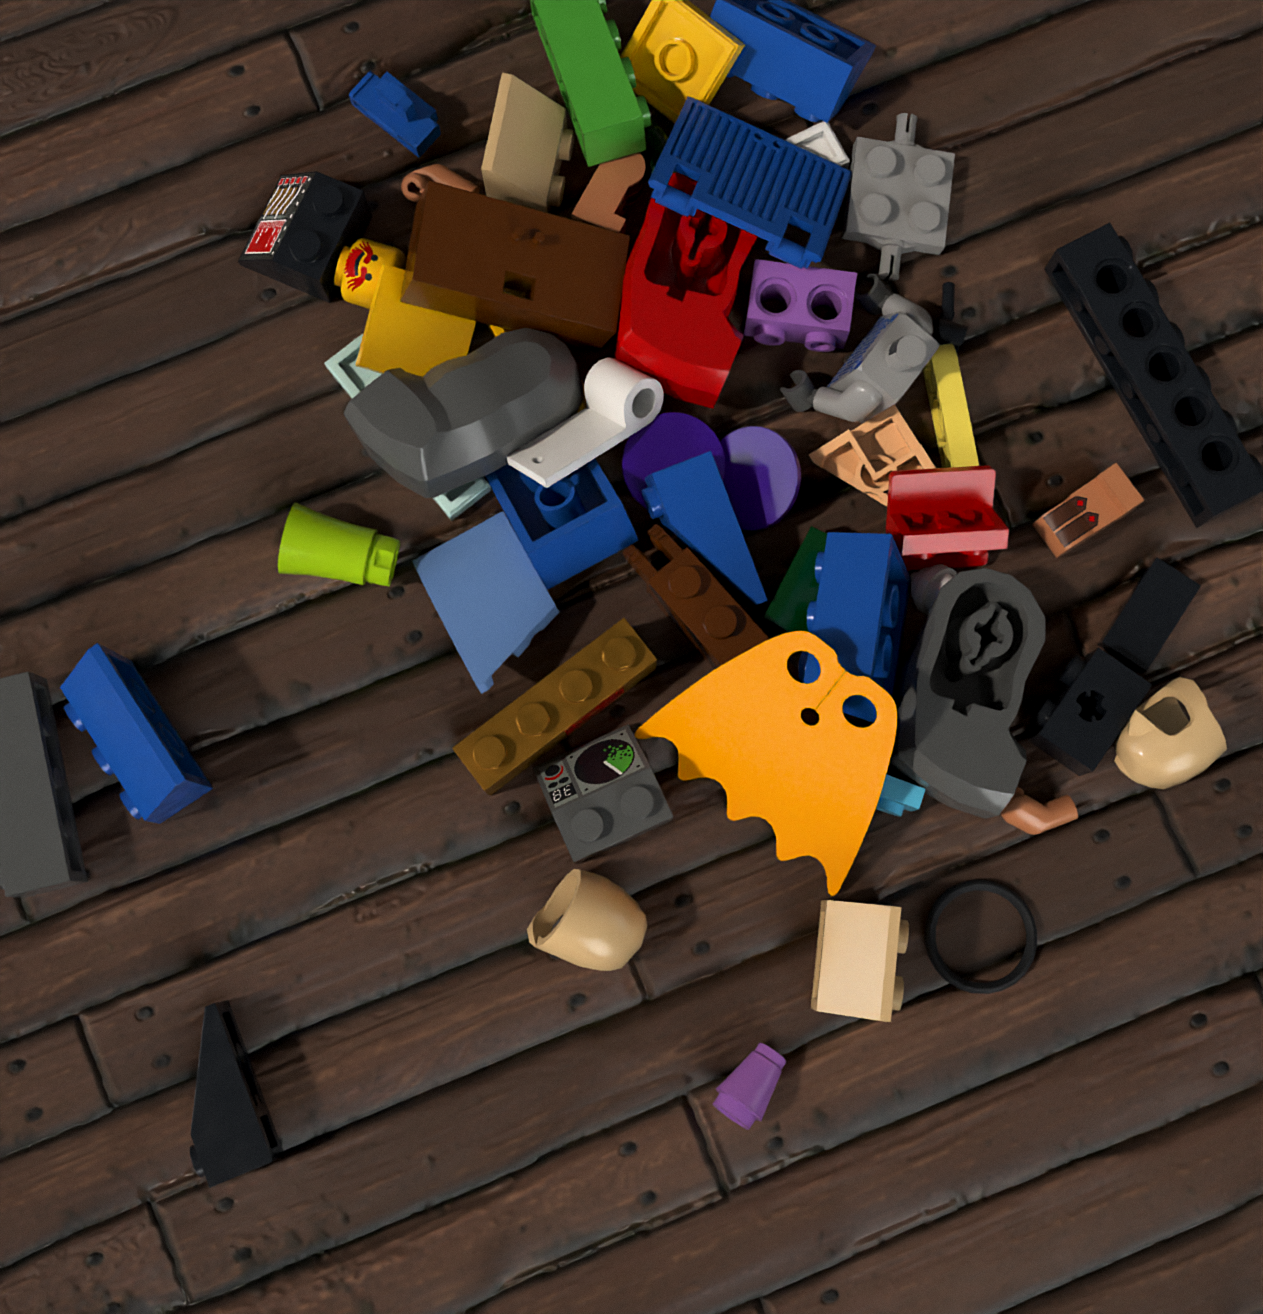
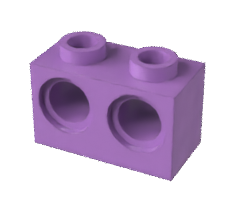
[744,259,857,352]

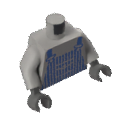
[780,274,939,424]

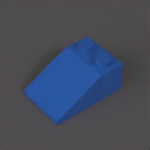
[485,458,639,590]

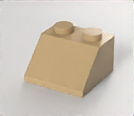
[481,73,575,214]

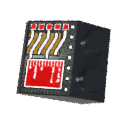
[238,171,373,303]

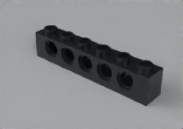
[1044,223,1263,529]

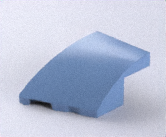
[412,511,559,694]

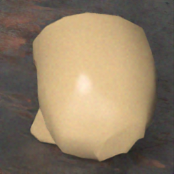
[1114,677,1227,789]
[527,869,647,971]

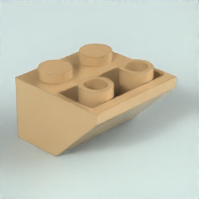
[811,900,909,1022]

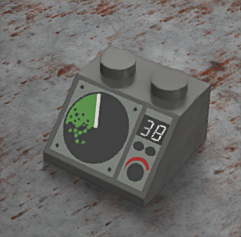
[533,724,673,864]

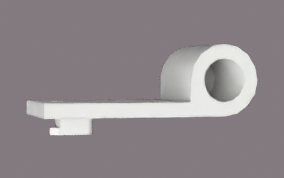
[507,357,664,488]

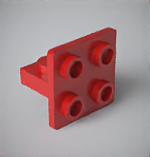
[886,465,1009,571]

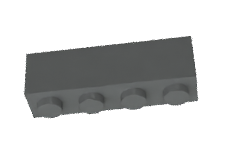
[0,671,88,898]

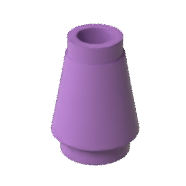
[713,1043,787,1130]

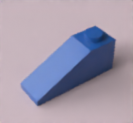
[642,451,768,605]

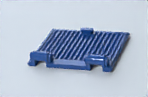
[648,96,852,269]

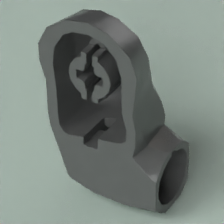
[343,328,583,498]
[889,568,1045,819]

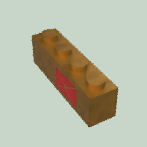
[452,618,657,796]

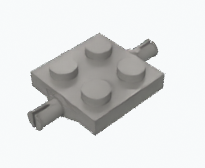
[842,113,955,282]

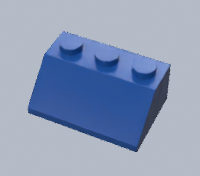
[710,0,876,123]
[798,532,911,723]
[60,643,213,824]

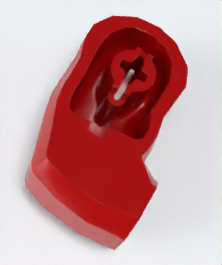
[615,172,758,409]

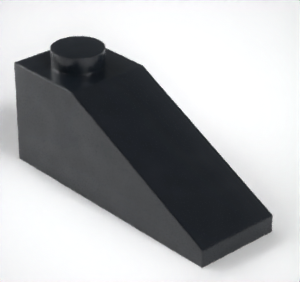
[189,1000,284,1188]

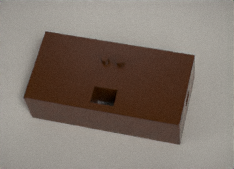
[400,180,630,352]

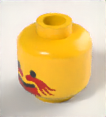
[334,238,406,309]

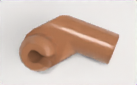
[401,164,480,203]
[1000,786,1078,835]

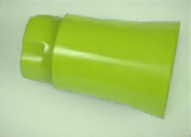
[278,502,400,586]

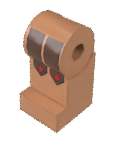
[572,152,646,234]
[1032,463,1145,558]

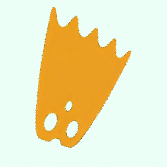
[634,630,897,896]

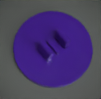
[621,412,725,509]
[720,426,801,531]

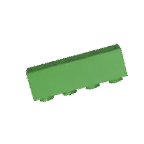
[530,0,652,167]

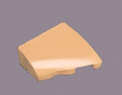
[809,404,936,507]

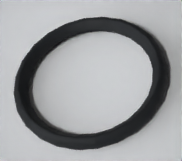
[924,879,1037,994]

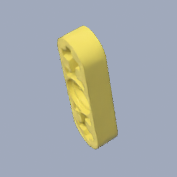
[923,343,979,468]

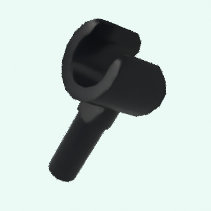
[933,282,968,353]

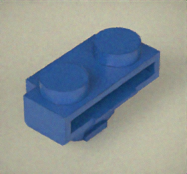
[349,71,441,158]

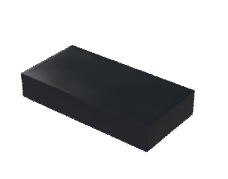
[1097,557,1201,674]

